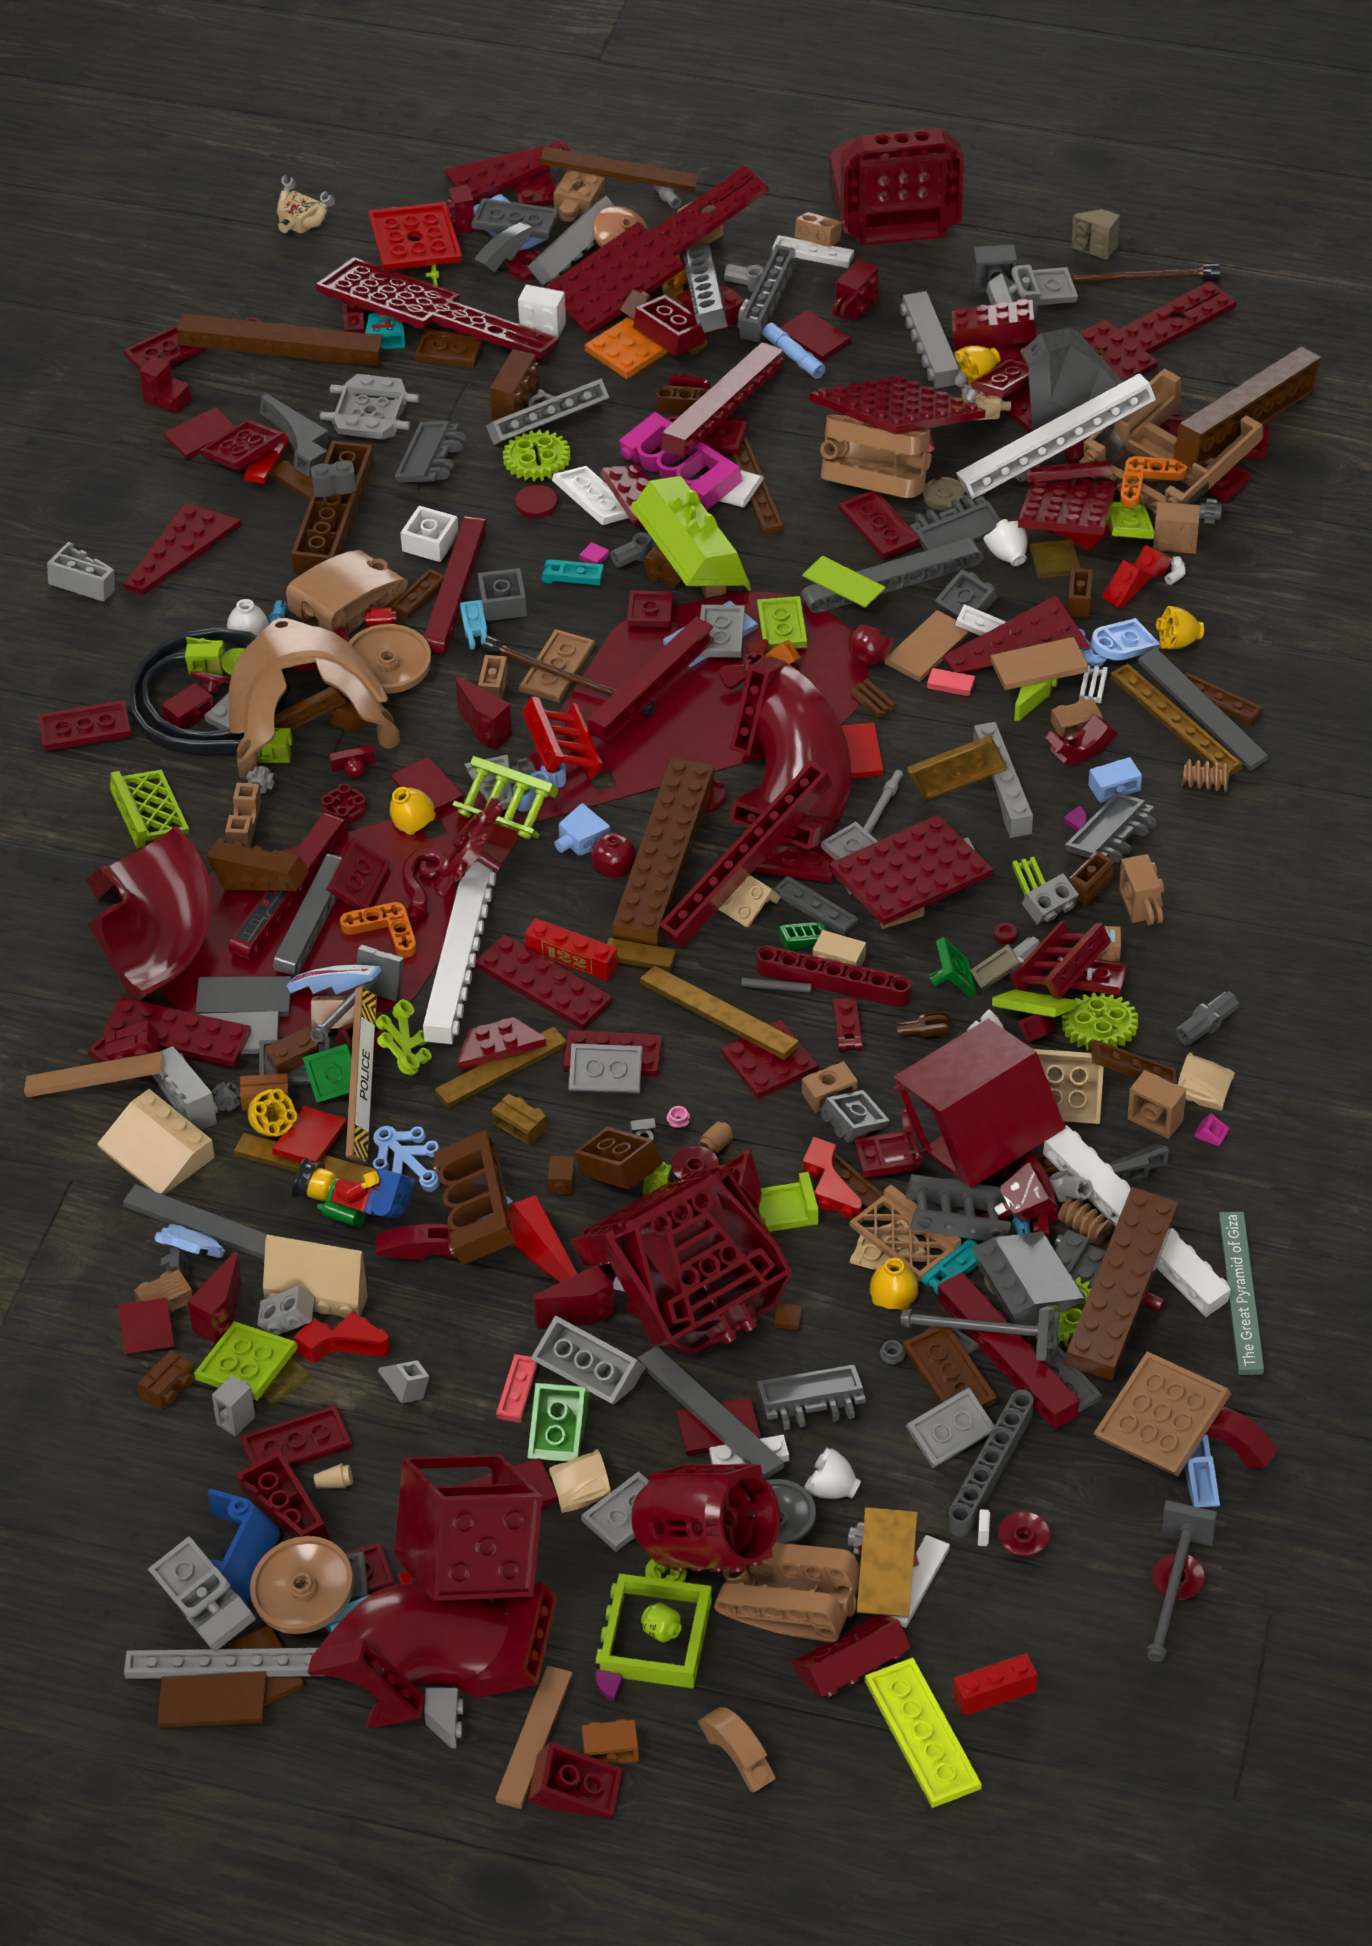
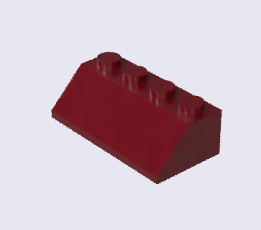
[790,1615,911,1697]

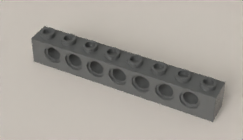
[684,243,728,333]

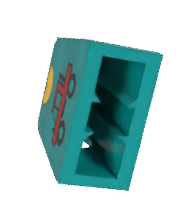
[365,313,405,349]

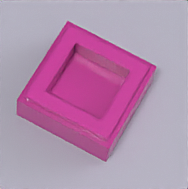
[579,542,609,564]

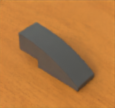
[474,222,534,273]

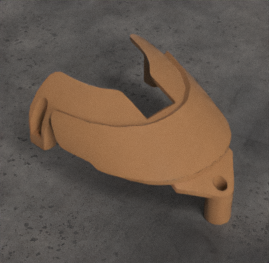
[228,618,400,779]

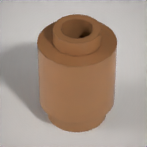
[698,1122,733,1154]

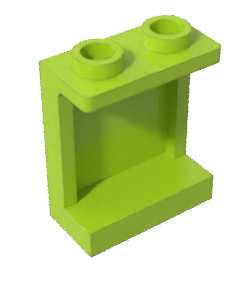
[756,1172,818,1232]

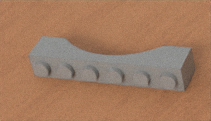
[973,722,1033,838]

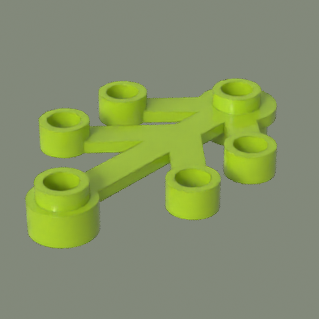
[375,999,432,1075]

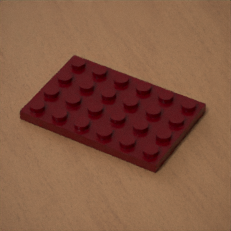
[1018,477,1117,535]
[829,815,993,925]

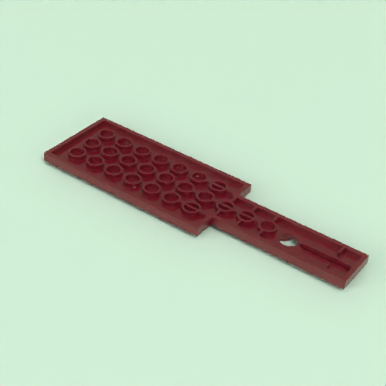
[1003,281,1237,433]

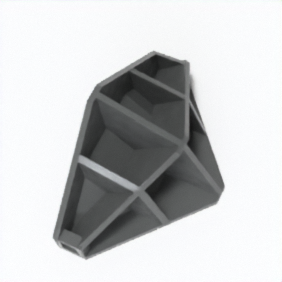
[1021,327,1123,431]

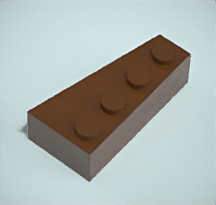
[206,838,309,891]

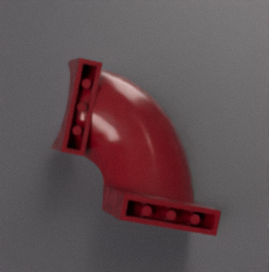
[729,656,851,850]
[86,826,212,1001]
[307,1582,558,1729]

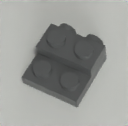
[935,569,998,618]
[821,1090,890,1143]
[1054,1230,1106,1289]

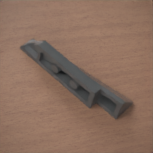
[1107,1144,1169,1183]

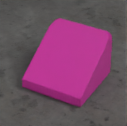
[1194,1113,1229,1146]

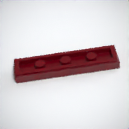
[1027,460,1112,482]

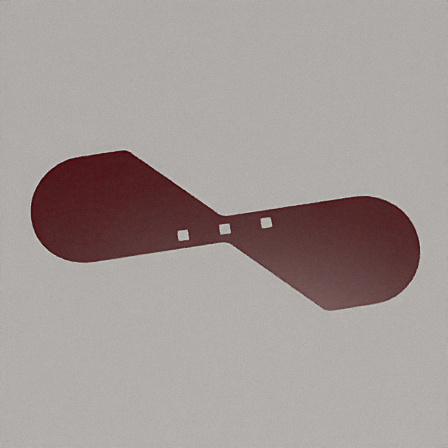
[161,591,868,1039]

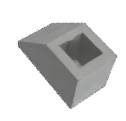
[378,1360,429,1403]
[424,1688,464,1748]

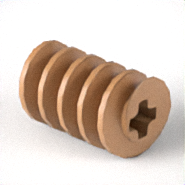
[1182,759,1229,792]
[1058,1198,1113,1245]

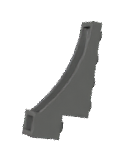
[260,394,328,477]

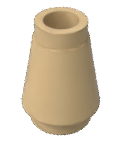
[314,1464,353,1489]

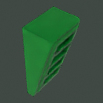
[779,922,827,951]

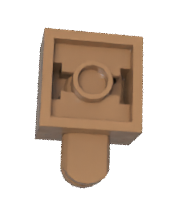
[554,170,605,222]
[1119,854,1164,925]

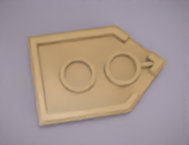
[850,1220,926,1270]

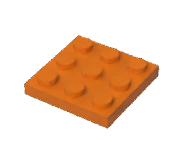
[585,317,669,379]

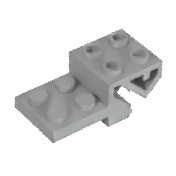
[986,265,1078,315]
[148,1536,255,1652]

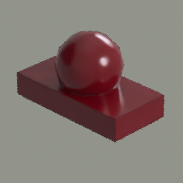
[329,745,375,778]

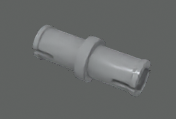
[652,185,682,209]

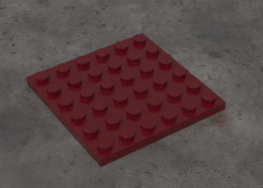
[809,375,986,434]

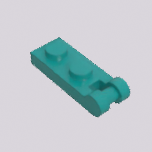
[541,560,604,585]
[922,1239,978,1295]

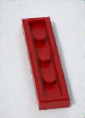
[244,431,290,484]

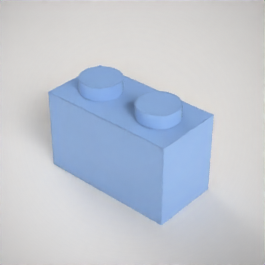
[1089,757,1142,803]

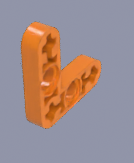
[1121,456,1187,508]
[340,902,416,958]

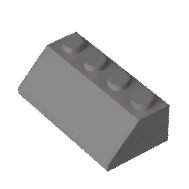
[531,1315,645,1405]

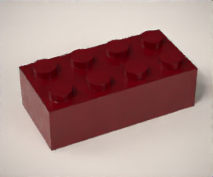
[952,299,1037,351]

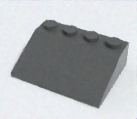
[972,1231,1085,1326]

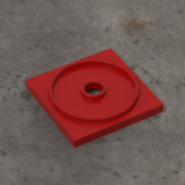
[368,202,462,271]

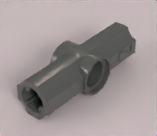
[610,532,656,568]
[1176,991,1239,1046]

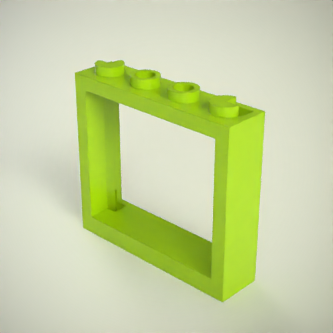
[596,1574,712,1688]

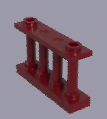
[1010,921,1111,999]

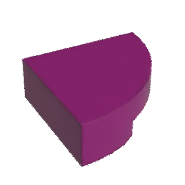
[1063,806,1086,832]
[596,1669,622,1702]

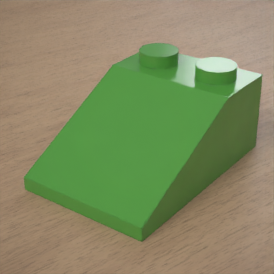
[527,1383,590,1462]

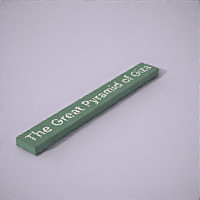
[1219,1212,1264,1375]

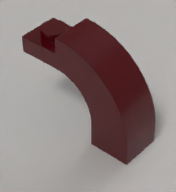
[1045,714,1119,765]
[1205,1407,1278,1468]

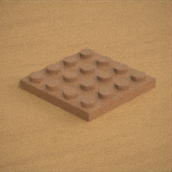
[1094,1352,1231,1477]

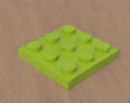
[194,1321,297,1401]

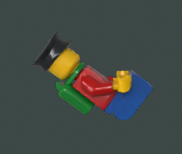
[292,1158,415,1227]

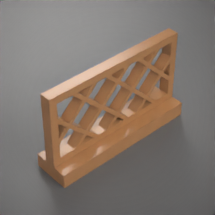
[850,1185,961,1281]

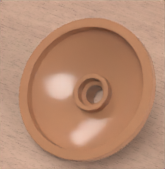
[592,206,649,247]

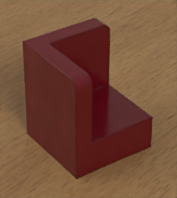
[1018,1014,1056,1043]

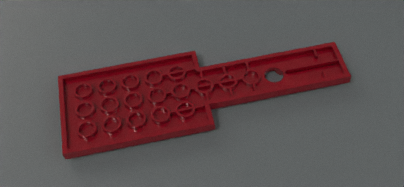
[544,165,769,336]
[316,257,559,359]

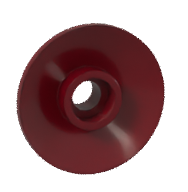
[671,1146,719,1181]
[998,1512,1050,1557]
[1152,1553,1205,1600]

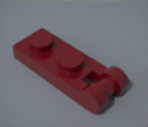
[833,997,862,1051]

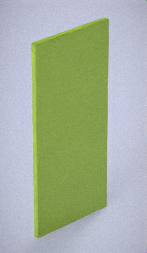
[802,556,885,608]

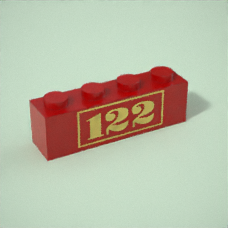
[524,918,618,982]

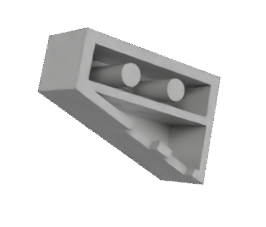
[47,542,115,601]

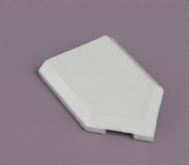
[700,470,764,508]

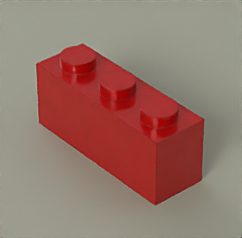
[953,1653,1037,1716]

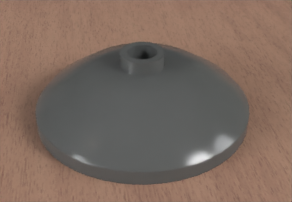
[767,1479,816,1544]

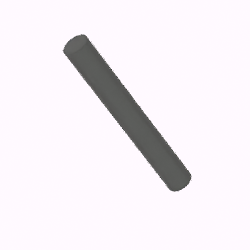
[741,978,812,993]

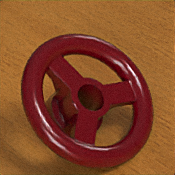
[191,670,231,693]

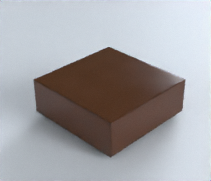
[774,1303,802,1331]

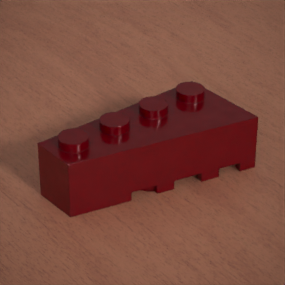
[235,1450,330,1540]

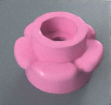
[667,1106,690,1128]

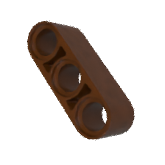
[656,386,710,415]

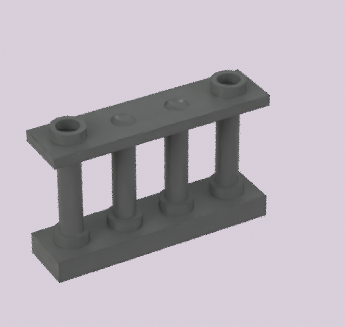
[905,1174,1011,1241]

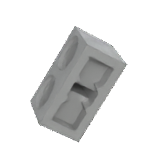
[1022,873,1079,925]
[257,1285,314,1336]

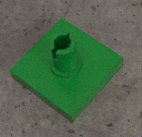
[929,937,977,998]
[302,1043,352,1102]

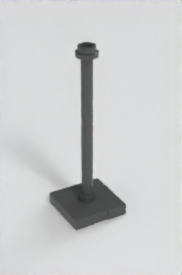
[310,945,404,1042]
[901,1304,1060,1361]
[1147,1500,1217,1662]

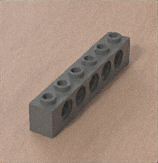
[740,245,795,342]

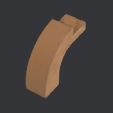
[698,1707,776,1792]

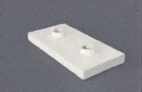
[552,466,629,525]

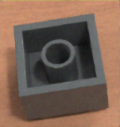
[973,244,1017,294]
[478,568,527,621]

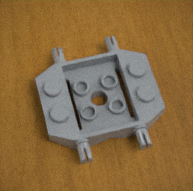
[320,374,420,439]

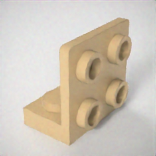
[718,875,781,928]

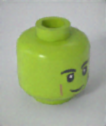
[641,1603,681,1642]

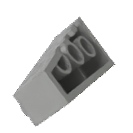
[152,1046,218,1130]

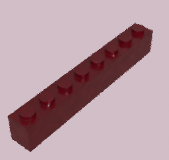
[938,1272,1080,1430]

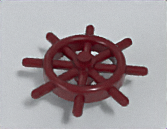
[433,797,503,897]

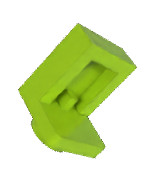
[643,1161,672,1195]

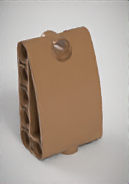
[820,415,931,498]
[286,550,408,635]
[714,1543,860,1642]

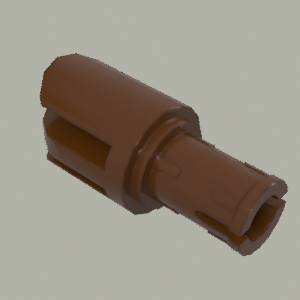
[897,1011,950,1038]

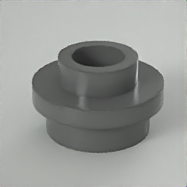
[880,1340,905,1364]

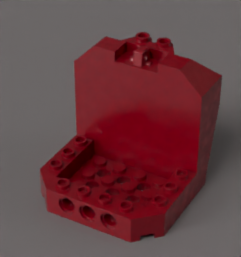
[829,128,964,246]
[571,1164,792,1356]

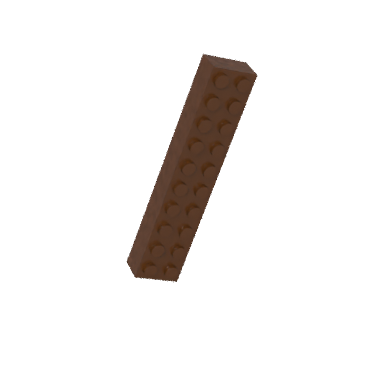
[1173,347,1321,468]
[612,758,715,947]

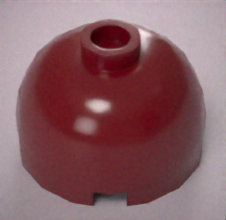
[848,625,893,666]
[591,833,636,878]

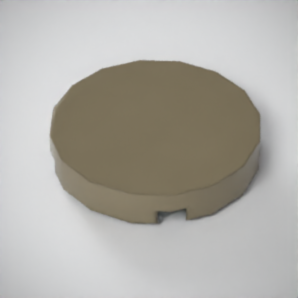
[923,477,965,511]

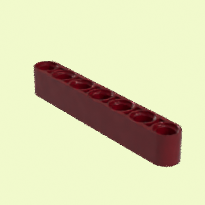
[756,946,911,1007]

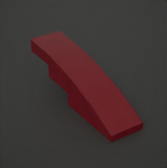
[342,302,365,334]

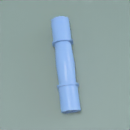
[762,323,826,379]

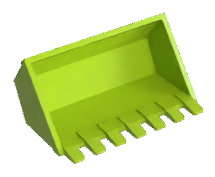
[630,476,751,591]

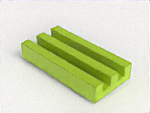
[1012,857,1045,896]

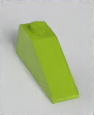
[1014,678,1059,721]

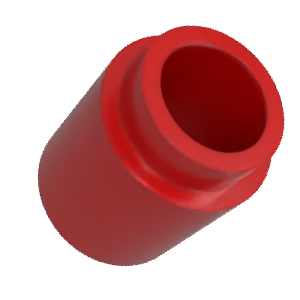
[366,607,397,628]

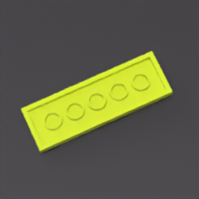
[865,1658,981,1808]

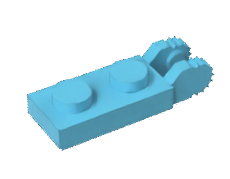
[460,600,487,650]

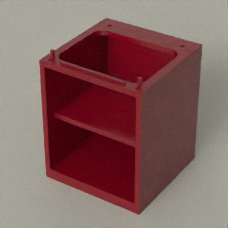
[893,1018,1066,1188]
[394,1455,543,1601]

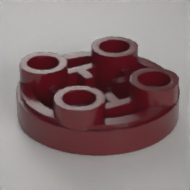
[321,783,367,824]

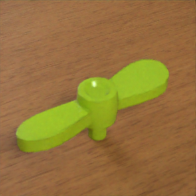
[426,265,439,286]

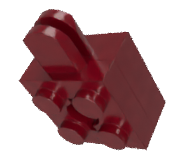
[833,259,879,321]

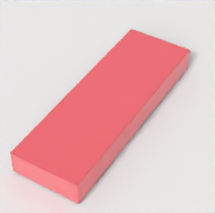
[496,1354,539,1423]

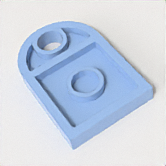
[1091,618,1160,660]

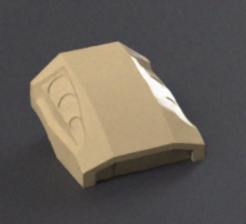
[1178,1053,1235,1111]
[549,1449,611,1513]

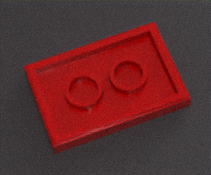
[841,723,883,778]
[272,1106,347,1163]

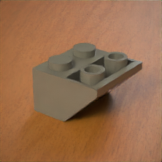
[1072,209,1120,260]

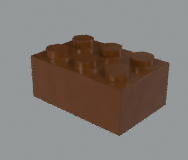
[490,349,539,420]
[574,1127,663,1190]

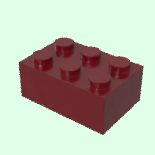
[633,295,706,356]

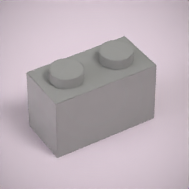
[212,1375,255,1437]

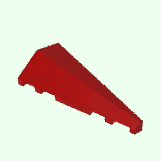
[509,1195,577,1282]

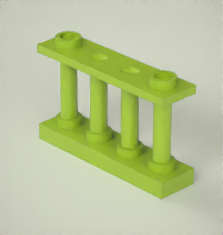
[453,756,559,839]

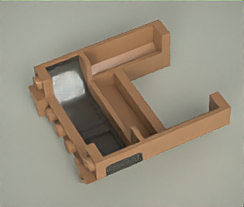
[1079,368,1263,514]

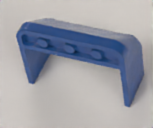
[208,1489,281,1607]

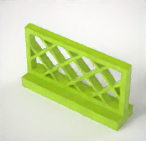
[110,770,189,848]

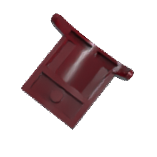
[854,1109,923,1178]

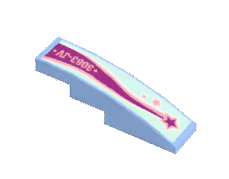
[286,965,382,994]

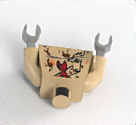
[277,175,335,233]
[955,372,1011,420]

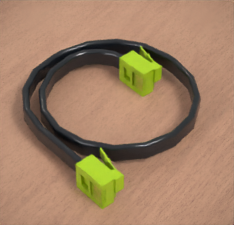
[130,628,293,763]

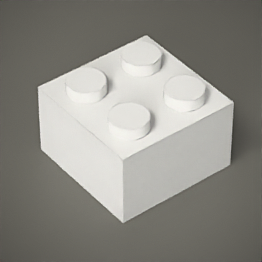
[518,285,566,338]
[401,506,459,562]

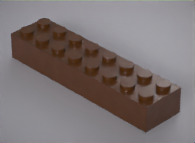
[291,440,374,573]
[1065,1187,1178,1381]

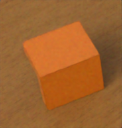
[764,639,801,664]

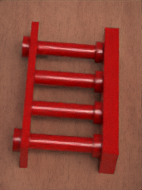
[522,696,602,779]

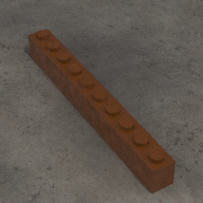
[177,313,382,367]

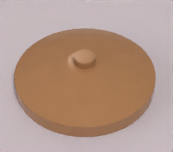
[348,624,431,694]
[250,1536,354,1634]

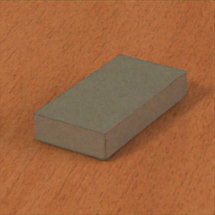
[970,944,1022,991]

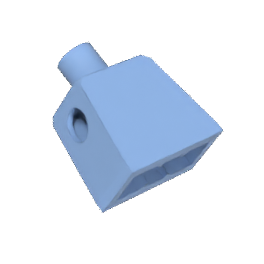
[554,803,610,855]

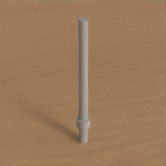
[864,770,903,834]

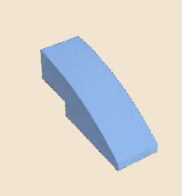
[1184,1434,1220,1508]

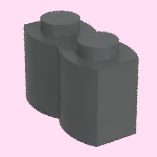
[311,461,356,497]

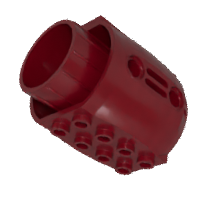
[631,1464,780,1572]

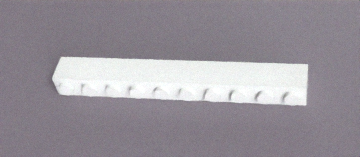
[957,373,1156,499]
[423,862,496,1044]
[1043,1125,1231,1317]

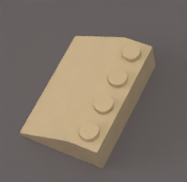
[1033,1049,1104,1125]
[97,1089,215,1195]
[263,1235,368,1318]

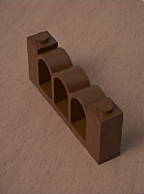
[433,1130,516,1265]

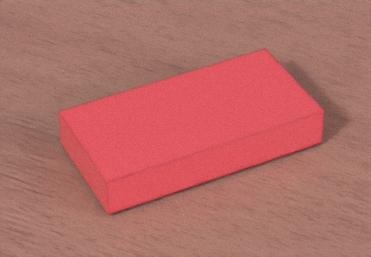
[927,668,975,696]

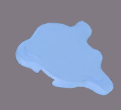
[154,1224,225,1258]

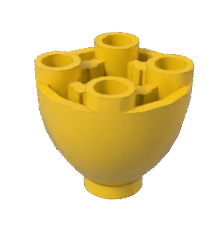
[955,346,1000,384]
[1156,606,1204,649]
[390,787,435,835]
[248,1089,297,1136]
[870,1258,918,1310]

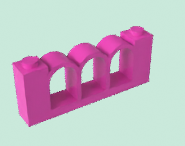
[619,412,743,510]

